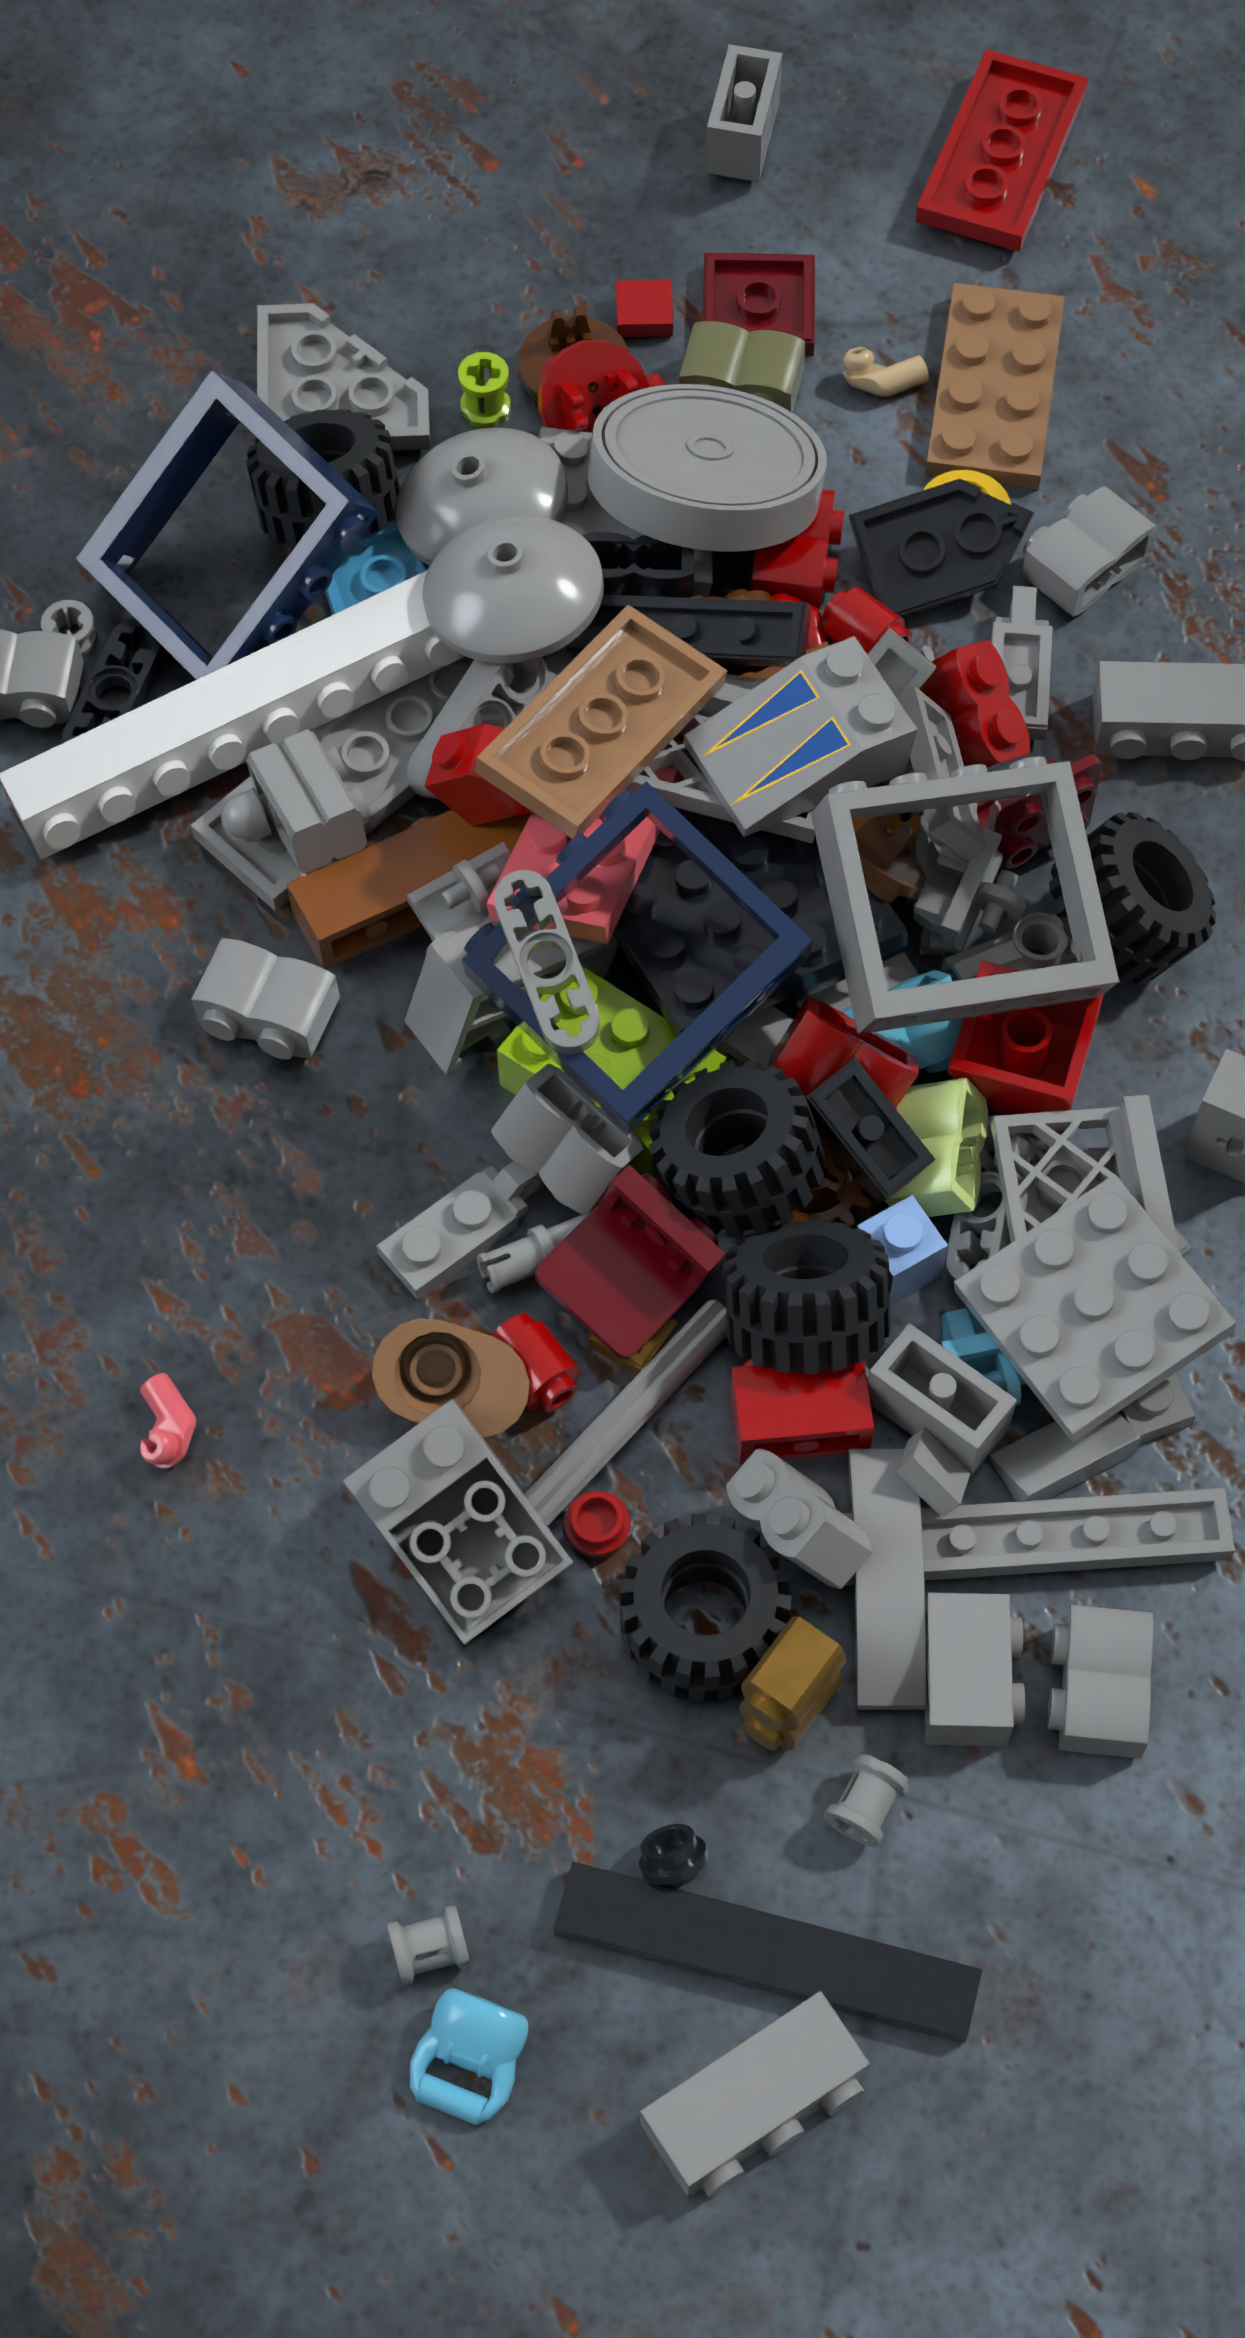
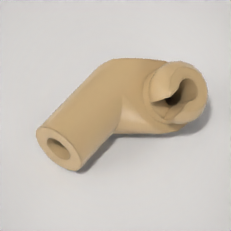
[843,347,929,397]

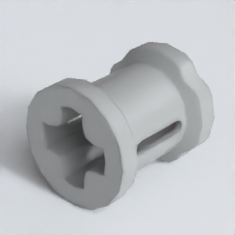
[824,1754,910,1847]
[387,1904,471,1986]

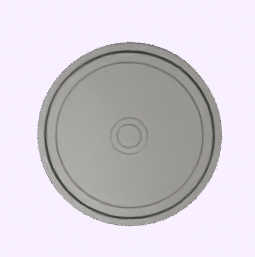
[588,384,827,552]

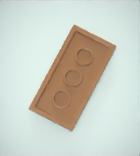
[925,283,1065,490]
[475,605,727,839]

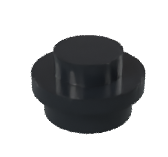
[639,1824,709,1888]

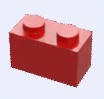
[730,1359,874,1465]

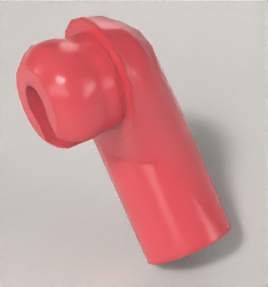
[140,1373,196,1469]

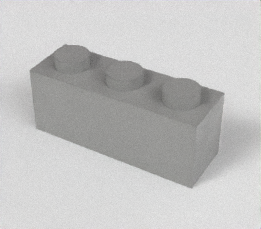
[1092,661,1245,761]
[640,1991,870,2198]

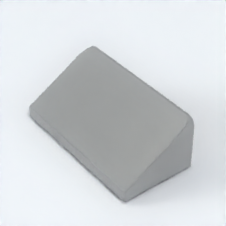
[989,1412,1141,1502]

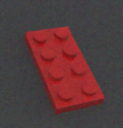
[915,49,1089,252]

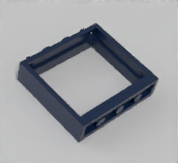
[76,370,379,680]
[462,781,812,1134]

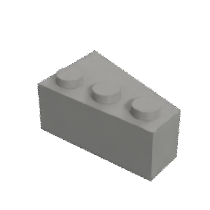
[405,916,619,1075]

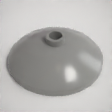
[396,428,568,566]
[422,516,604,663]

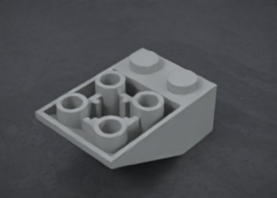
[343,1399,573,1644]

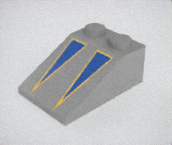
[683,636,918,837]

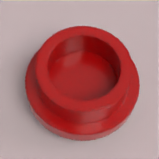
[564,1491,631,1557]

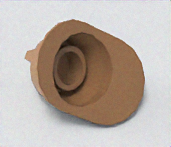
[372,1318,530,1438]

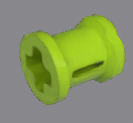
[458,352,511,429]

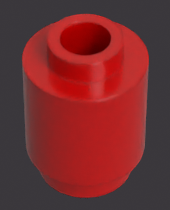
[822,587,912,654]
[491,1313,581,1412]

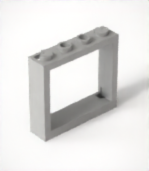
[811,756,1119,1034]

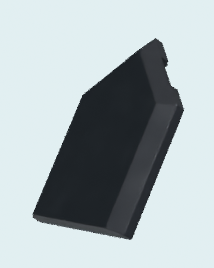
[848,478,1034,618]

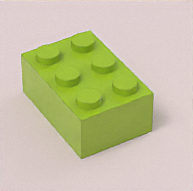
[497,965,726,1178]

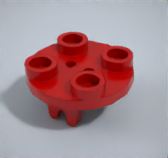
[538,339,649,433]

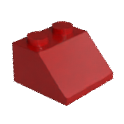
[947,960,1104,1135]

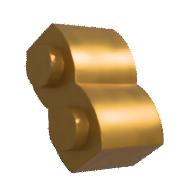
[739,1616,846,1751]

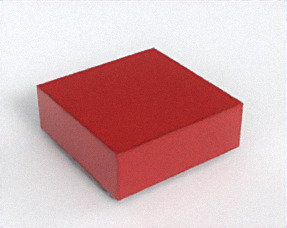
[616,279,673,338]

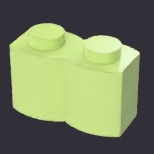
[884,1078,988,1217]

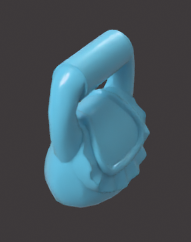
[410,1988,528,2125]

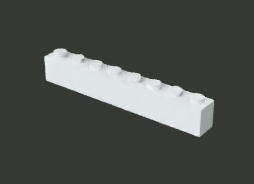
[0,570,465,860]

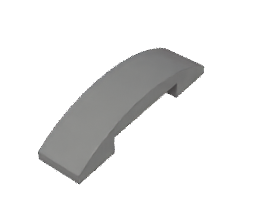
[848,1449,926,1710]

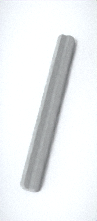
[524,1300,727,1526]

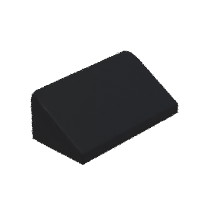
[805,1058,936,1204]

